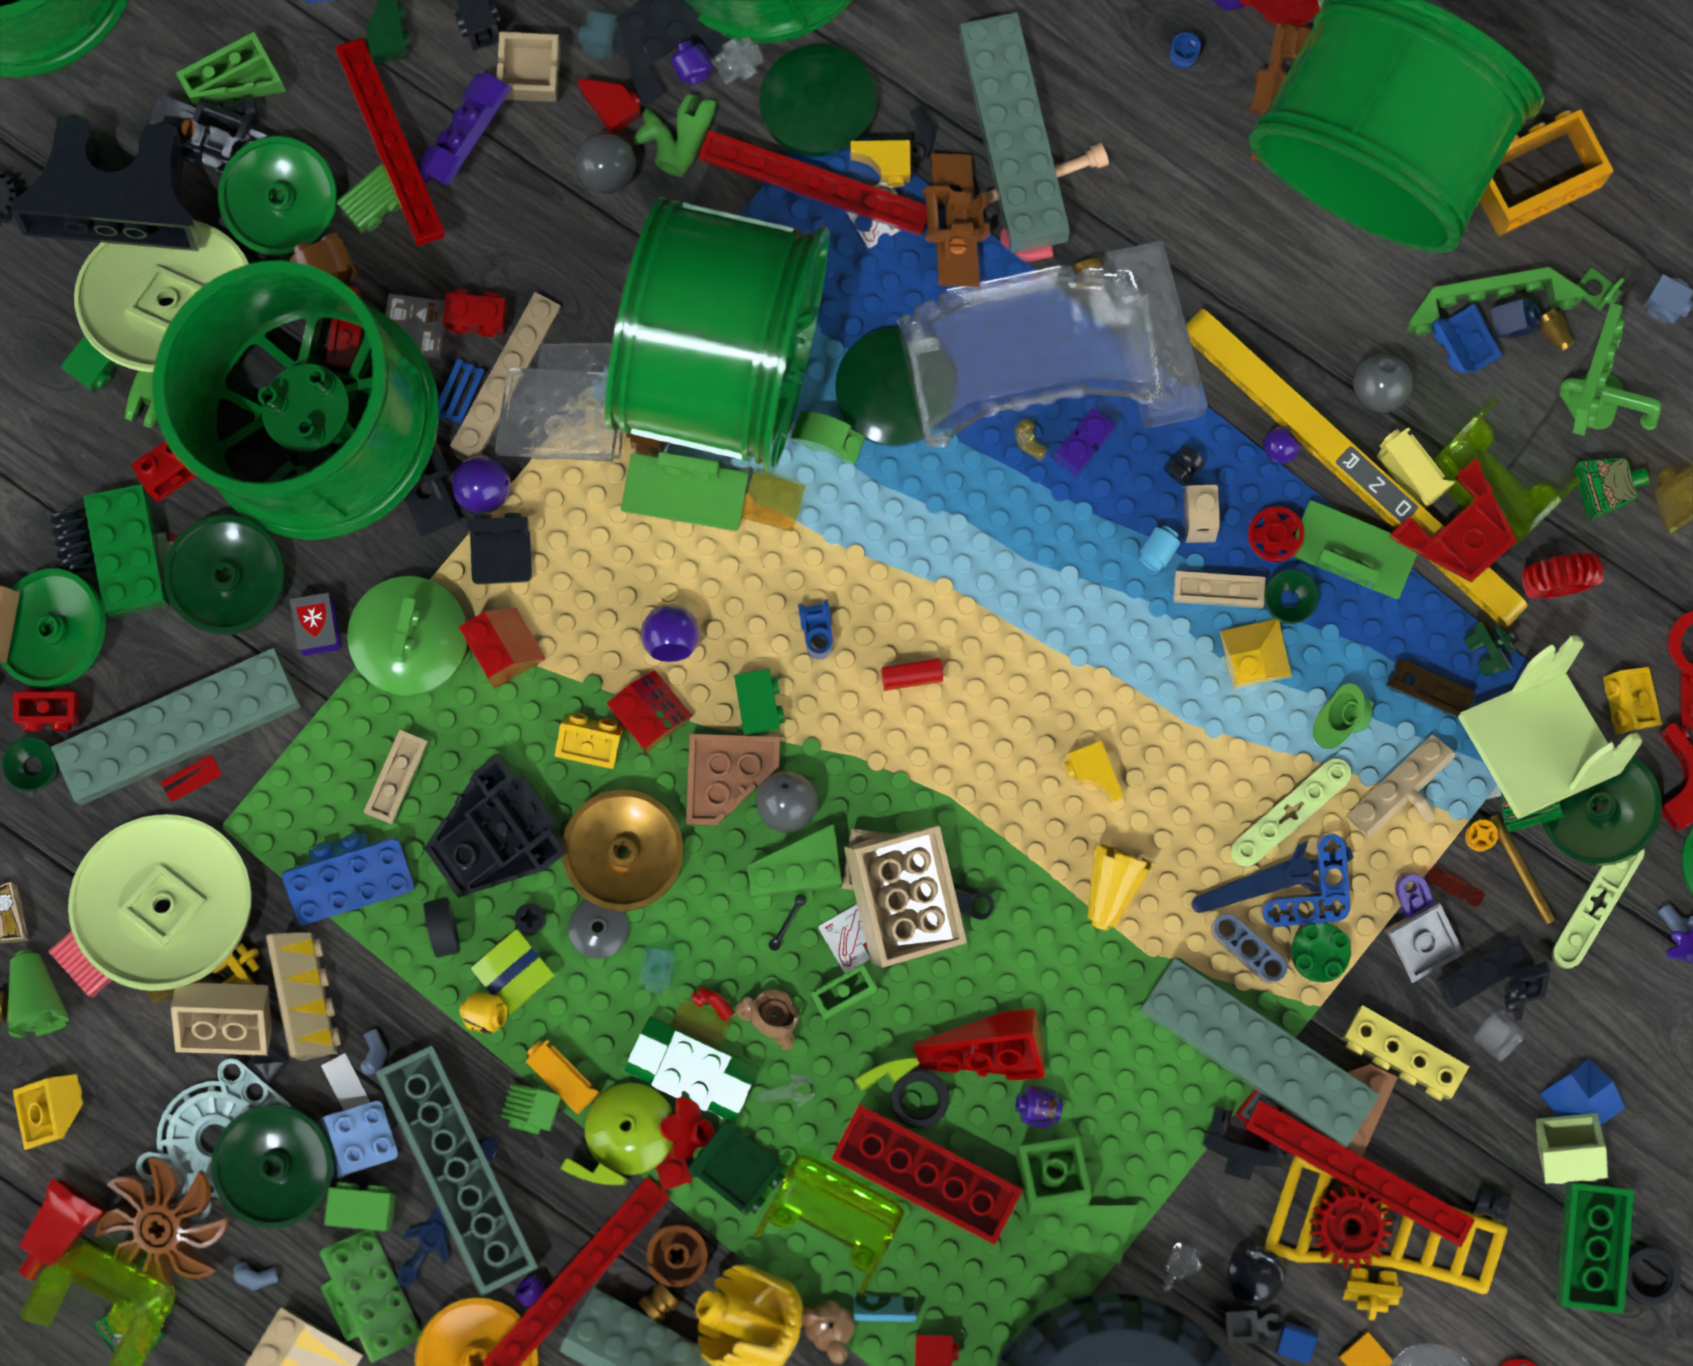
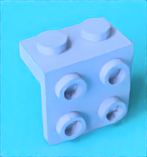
[316,1101,398,1180]

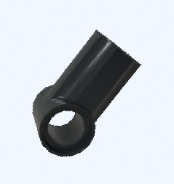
[953,882,996,920]

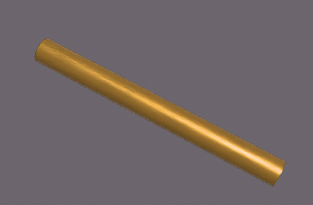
[1488,814,1556,925]

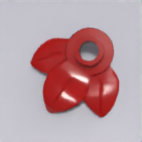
[659,1097,714,1159]

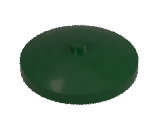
[759,44,877,157]
[835,328,954,447]
[163,515,285,635]
[1542,747,1662,866]
[211,1105,335,1229]

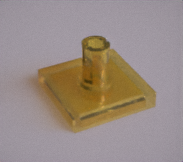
[1655,465,1693,534]

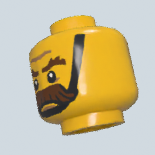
[460,992,507,1034]

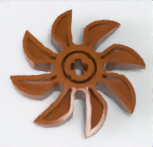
[95,1156,230,1297]

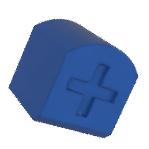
[1274,1321,1318,1363]

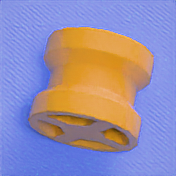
[1465,820,1498,852]

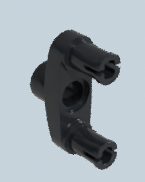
[1202,1107,1286,1180]

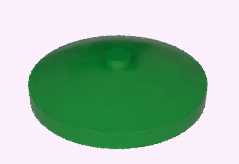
[218,136,338,256]
[1,569,106,689]

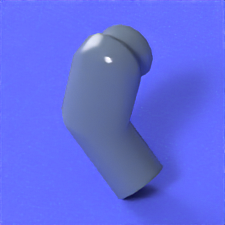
[1658,903,1693,934]
[361,1029,388,1076]
[233,1262,279,1290]

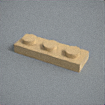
[1173,571,1265,608]
[363,730,428,825]

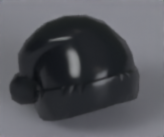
[1227,1243,1285,1307]

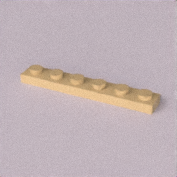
[450,292,562,458]

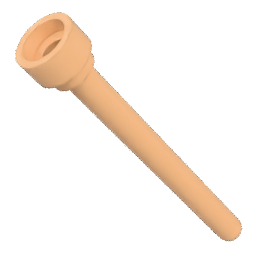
[974,142,1109,203]

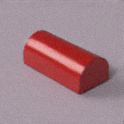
[880,658,944,691]

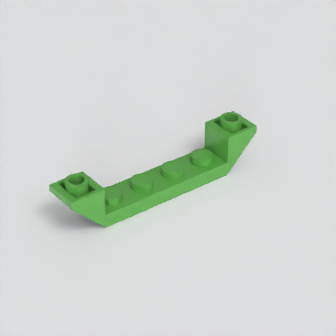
[1406,267,1585,336]

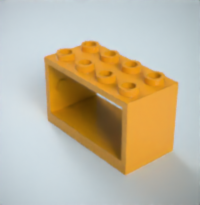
[1480,109,1614,237]

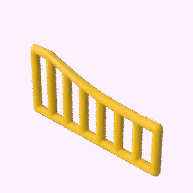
[1264,1156,1508,1294]

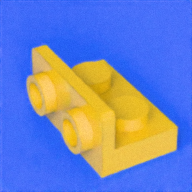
[1603,667,1662,734]
[555,713,624,769]

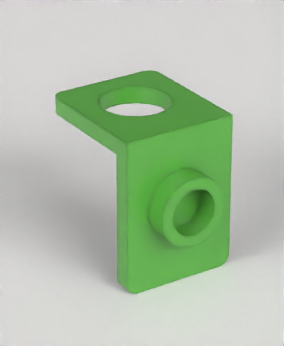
[1577,268,1625,311]

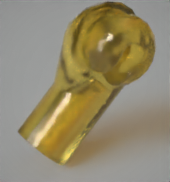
[1014,419,1048,462]

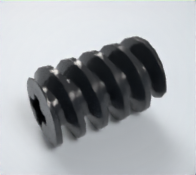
[50,508,96,573]

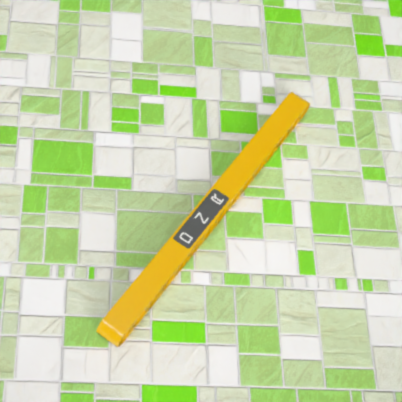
[1180,308,1528,628]

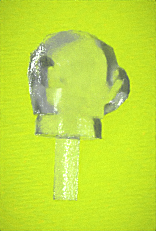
[1161,1242,1202,1293]

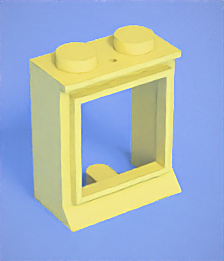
[1376,427,1455,509]

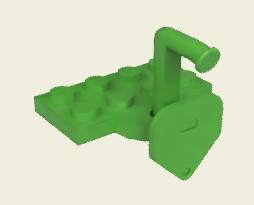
[1559,303,1662,436]

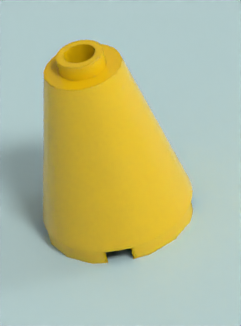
[1087,843,1154,931]

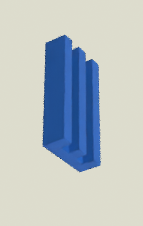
[438,359,486,425]

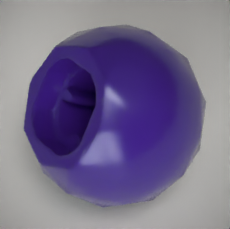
[1263,426,1301,464]

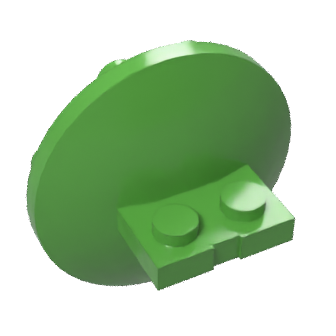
[347,576,468,696]

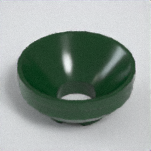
[1264,569,1319,624]
[1,737,58,792]

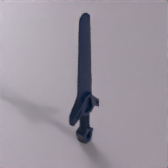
[1191,841,1354,913]
[397,1137,499,1288]

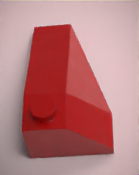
[913,1008,1046,1081]

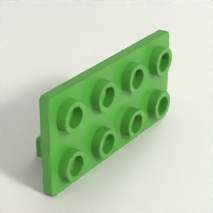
[621,452,748,531]
[1293,501,1417,600]
[319,1229,422,1362]

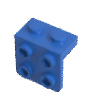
[1432,304,1505,373]

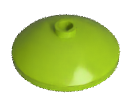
[585,1083,674,1175]

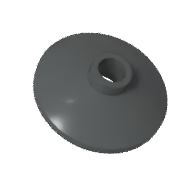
[568,900,629,959]

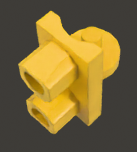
[213,944,260,985]
[1343,1268,1403,1320]

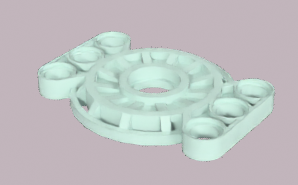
[136,1059,291,1220]

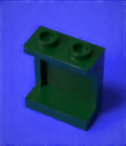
[688,1121,785,1216]

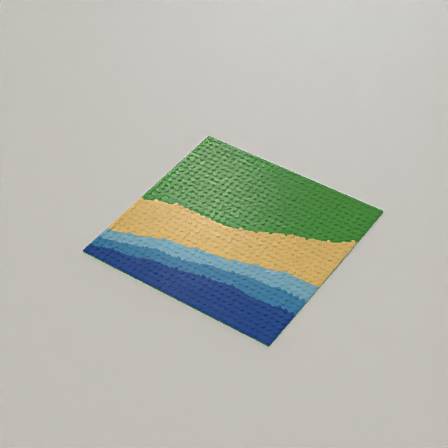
[223,134,1529,1366]

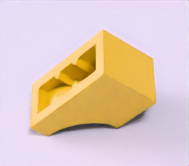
[850,140,911,187]
[1063,740,1124,804]

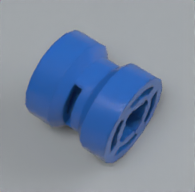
[1169,32,1201,69]

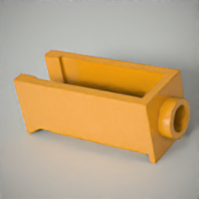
[525,1040,600,1115]

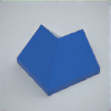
[1540,1058,1625,1126]

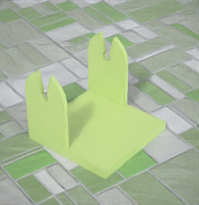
[1458,636,1642,819]

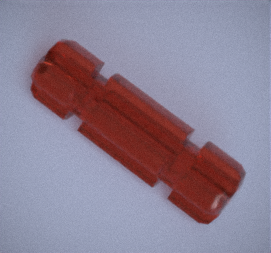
[1427,867,1485,907]

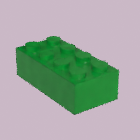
[83,484,169,618]
[1555,1183,1634,1314]

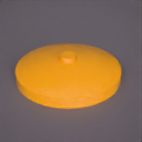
[414,1298,538,1366]

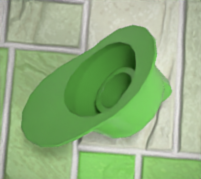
[1313,683,1374,749]

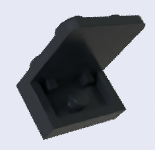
[467,513,532,585]

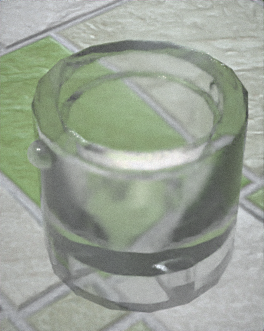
[1472,1009,1526,1062]

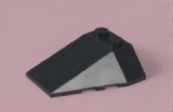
[424,754,568,898]

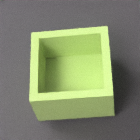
[1536,1113,1608,1184]

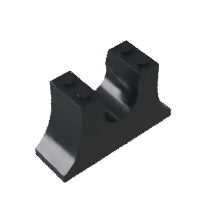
[11,114,200,251]

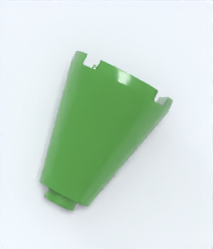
[7,950,69,1038]

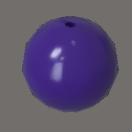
[453,455,511,514]
[640,604,700,662]

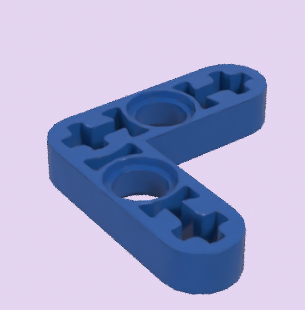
[1261,832,1350,927]

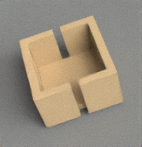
[497,32,561,102]

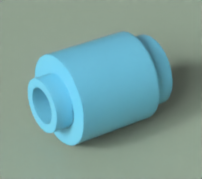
[1139,526,1181,572]

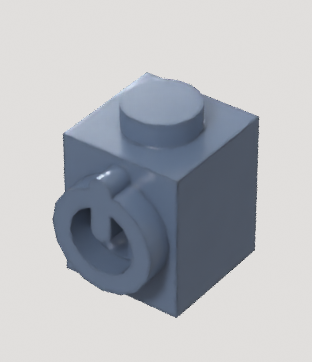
[1643,274,1693,324]

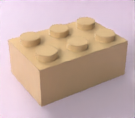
[171,983,272,1055]

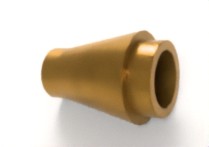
[1539,307,1575,352]

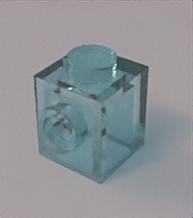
[578,11,617,60]
[639,947,676,994]

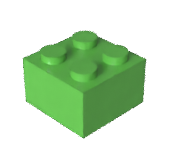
[1016,1137,1092,1216]
[325,1183,397,1231]

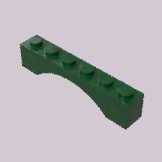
[366,0,412,65]

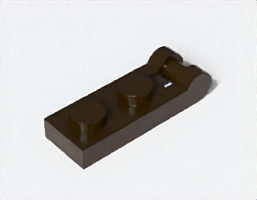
[1385,659,1476,719]

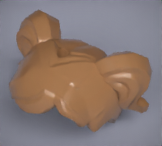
[736,989,800,1051]
[801,1300,855,1364]

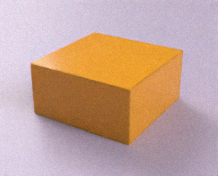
[1338,1332,1394,1366]

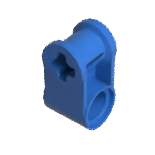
[798,599,833,660]

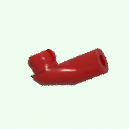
[691,986,735,1021]

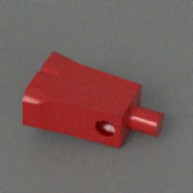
[18,1177,108,1281]

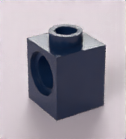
[1491,299,1542,339]

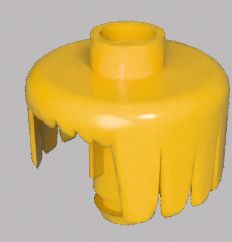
[696,1265,803,1366]

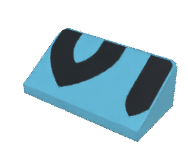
[854,1296,916,1322]

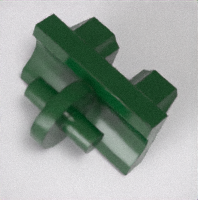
[1463,621,1517,676]

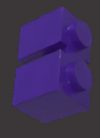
[1054,407,1116,478]

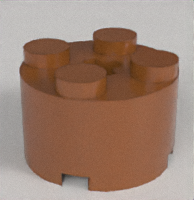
[289,233,357,282]
[646,1225,709,1287]

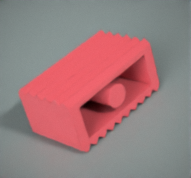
[48,930,112,997]

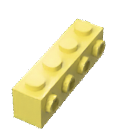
[1341,1005,1469,1101]

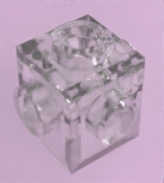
[711,37,764,85]

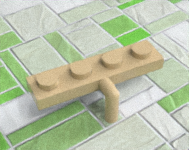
[1346,734,1456,838]

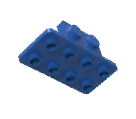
[282,832,414,925]

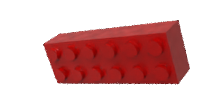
[830,1105,1023,1245]

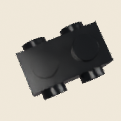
[454,0,501,51]

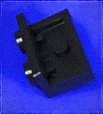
[1504,962,1550,1021]

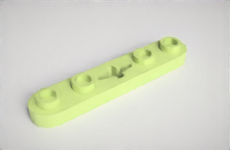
[1230,759,1352,868]
[1551,849,1645,969]

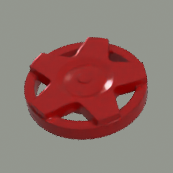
[1248,507,1305,562]

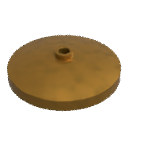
[562,789,684,911]

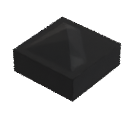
[246,1045,289,1086]

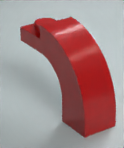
[1659,722,1693,833]

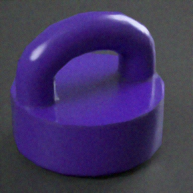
[515,1275,545,1308]

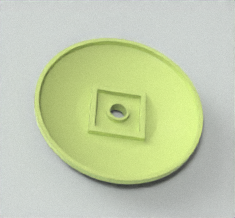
[74,220,248,372]
[68,814,252,991]

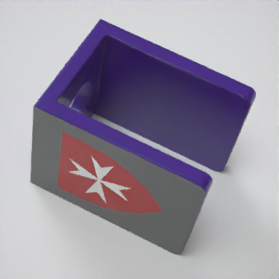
[290,592,341,656]

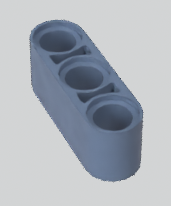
[1211,914,1287,984]

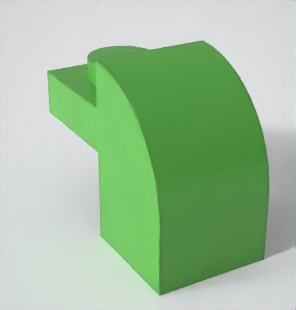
[791,411,865,464]

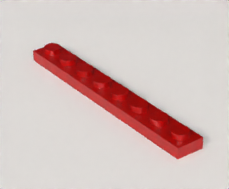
[335,38,445,247]
[699,130,927,237]
[1244,1101,1475,1247]
[481,1177,670,1366]

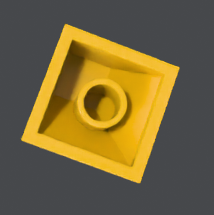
[1220,619,1292,690]
[12,1074,83,1150]

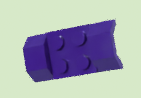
[416,73,512,186]

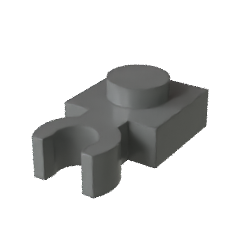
[1224,1310,1280,1343]

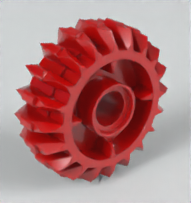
[1522,552,1604,600]
[1309,1186,1393,1269]

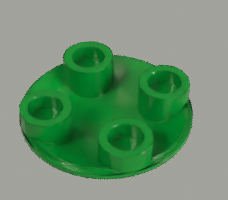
[1291,922,1351,983]

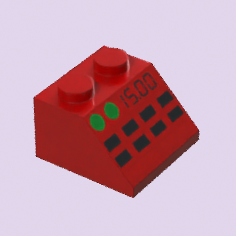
[606,670,693,754]

